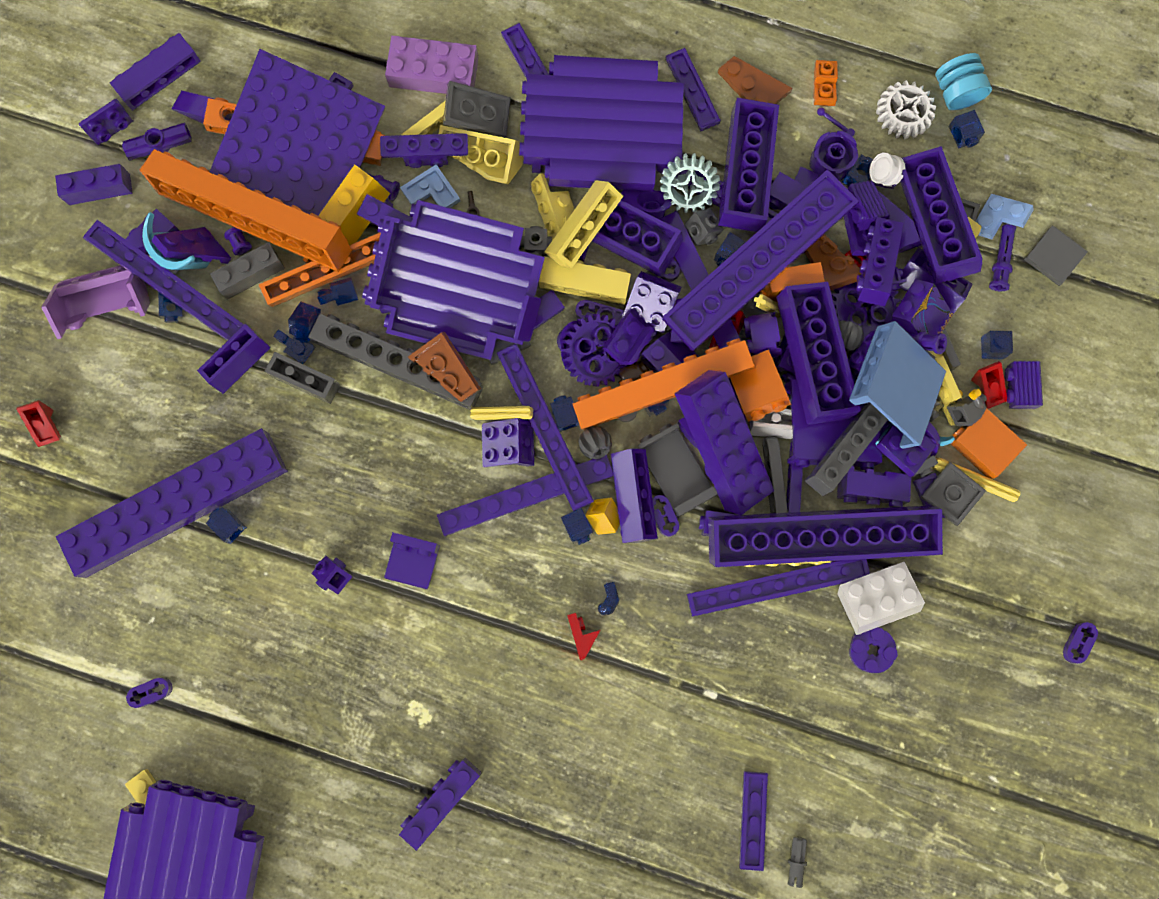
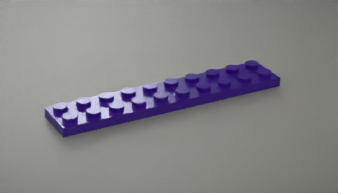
[662,169,859,352]

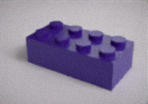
[592,200,683,277]

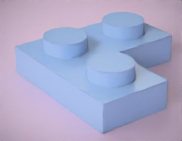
[400,165,461,208]
[975,194,1034,240]

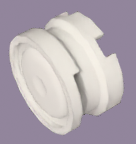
[869,152,905,187]

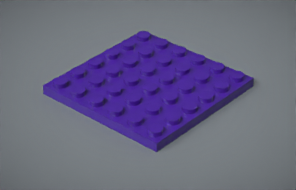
[210,49,385,216]

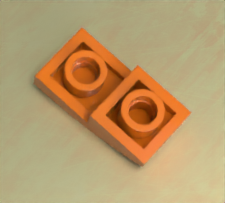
[814,60,838,106]

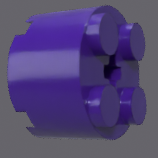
[809,131,858,181]
[744,312,782,358]

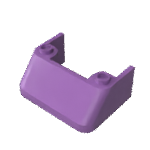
[41,265,150,339]

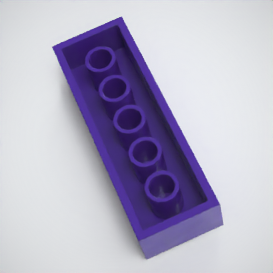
[718,98,779,232]
[900,146,983,284]
[777,282,861,425]
[674,370,774,515]

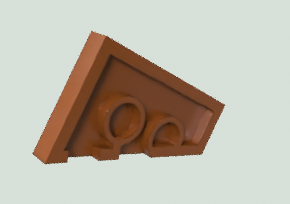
[804,235,861,291]
[408,332,481,402]

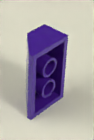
[900,247,973,314]
[641,330,699,373]

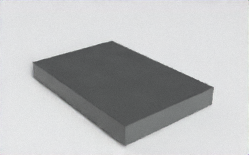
[443,81,511,138]

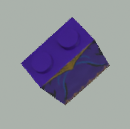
[892,279,953,335]

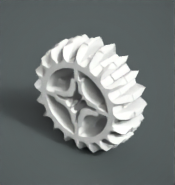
[876,80,936,139]

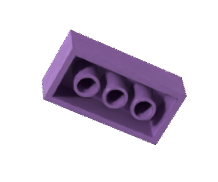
[385,36,479,94]

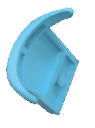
[143,212,210,270]

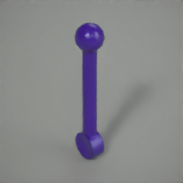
[817,107,855,137]

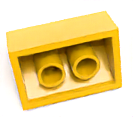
[319,164,390,245]

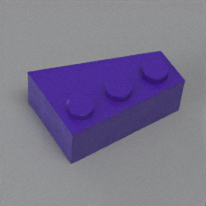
[837,466,911,507]

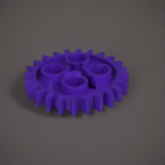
[832,282,901,340]
[561,314,626,387]

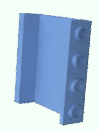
[849,321,946,449]

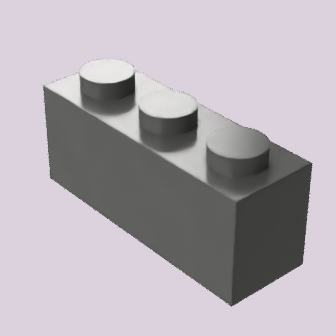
[210,242,285,300]
[264,352,340,404]

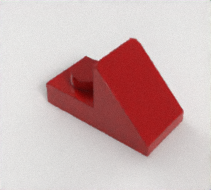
[971,361,1007,409]
[16,400,61,447]
[567,613,601,660]

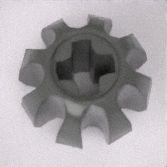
[838,320,864,352]
[579,426,612,460]

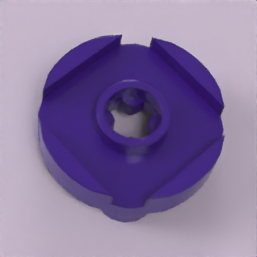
[849,627,898,673]

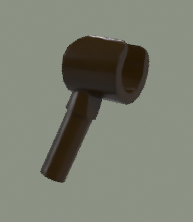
[467,191,480,216]

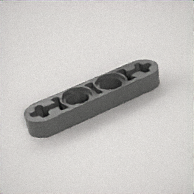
[762,437,788,513]

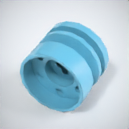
[935,53,992,110]

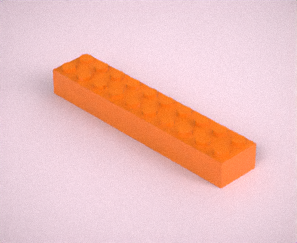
[140,149,352,272]

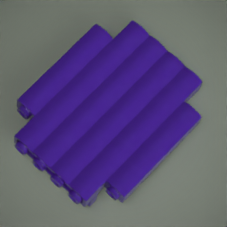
[519,55,684,191]
[362,200,545,360]
[103,780,265,899]

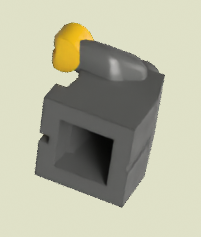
[947,389,987,426]

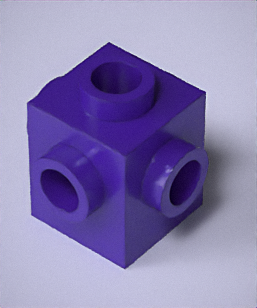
[311,555,353,594]

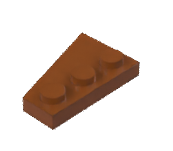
[718,56,793,104]

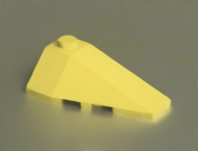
[439,125,524,184]

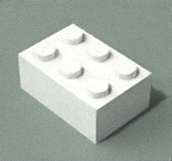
[837,562,925,635]

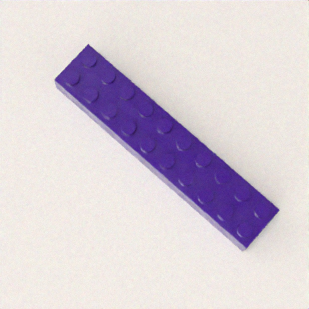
[55,428,288,578]
[708,505,943,567]

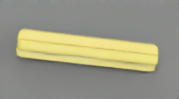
[754,294,781,318]
[470,406,533,420]

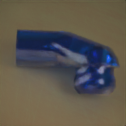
[598,582,619,615]

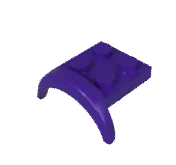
[876,422,941,477]

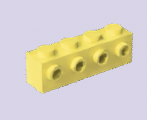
[545,180,623,269]
[539,256,631,305]

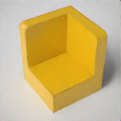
[585,497,620,535]

